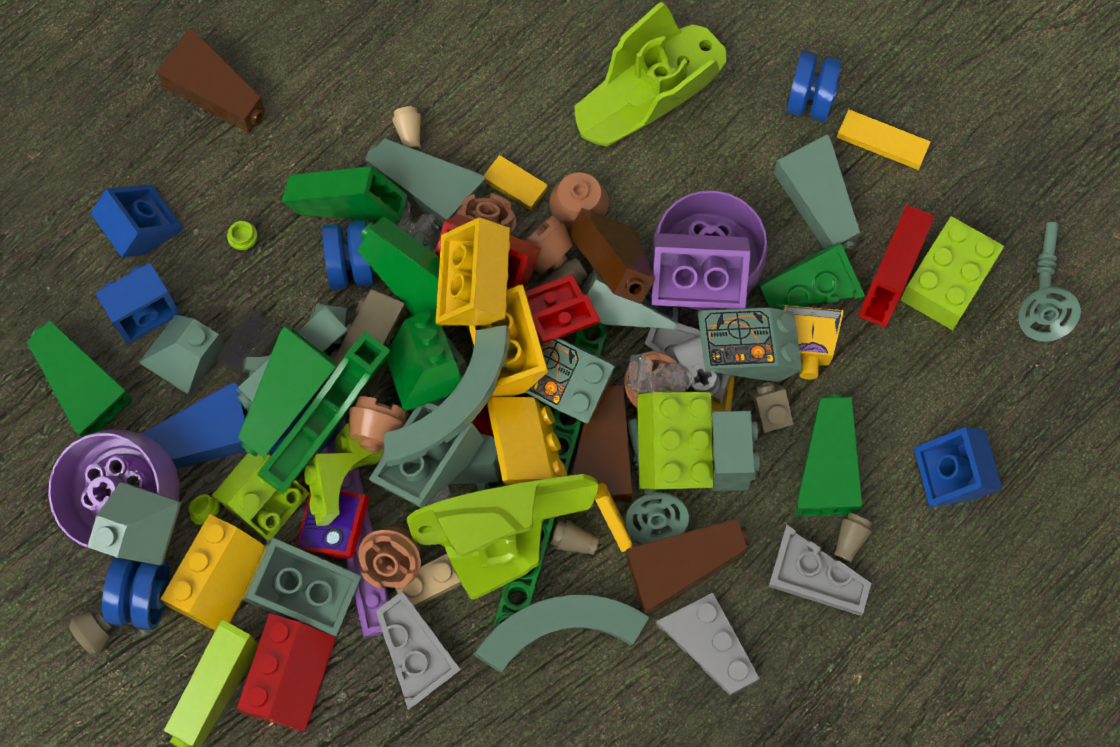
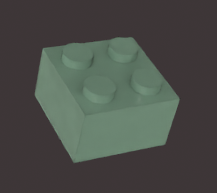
[710,411,759,491]

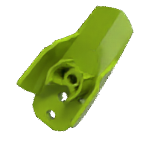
[575,2,726,147]
[407,474,598,599]

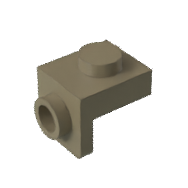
[749,382,794,433]

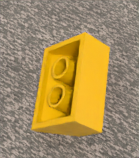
[436,217,510,326]
[468,284,548,397]
[487,397,567,485]
[160,514,265,631]

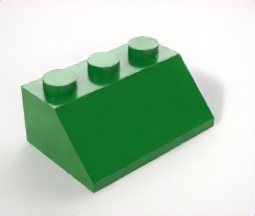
[386,309,461,412]

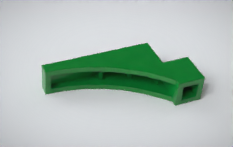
[257,331,390,495]

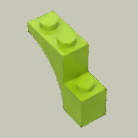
[304,423,383,526]

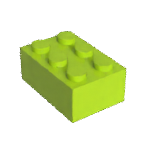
[900,216,1004,331]
[637,392,713,489]

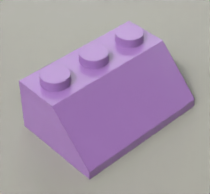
[651,233,750,309]

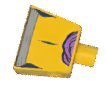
[783,305,843,380]

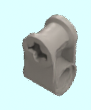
[673,335,721,397]

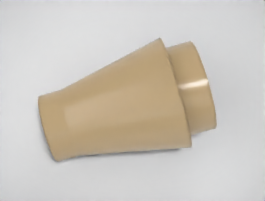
[392,106,421,151]

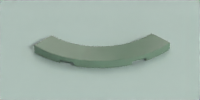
[384,325,510,467]
[473,595,649,672]

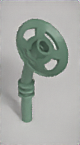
[1018,222,1081,342]
[625,419,689,544]

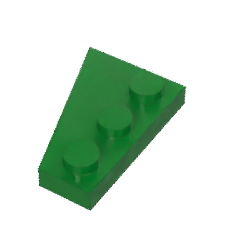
[757,242,866,310]

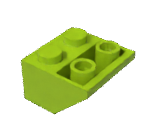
[212,453,310,541]

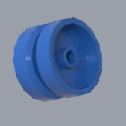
[786,50,842,123]
[322,220,375,291]
[102,557,169,631]

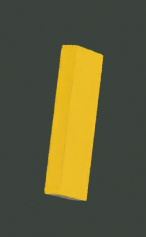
[837,109,931,170]

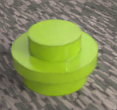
[227,221,258,250]
[189,494,220,525]

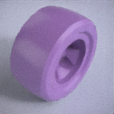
[652,191,768,310]
[48,429,180,547]

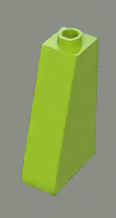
[164,619,258,747]

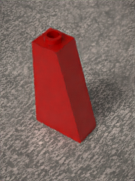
[858,205,935,328]

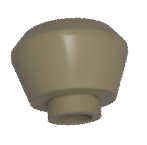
[69,611,112,654]

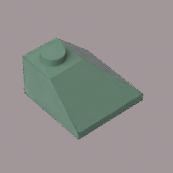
[139,315,225,395]
[87,482,182,565]

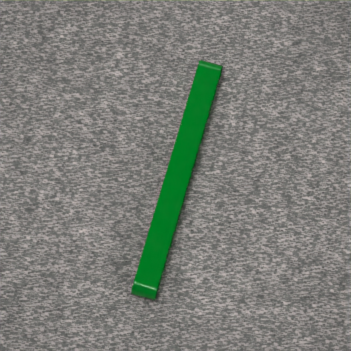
[494,322,606,628]

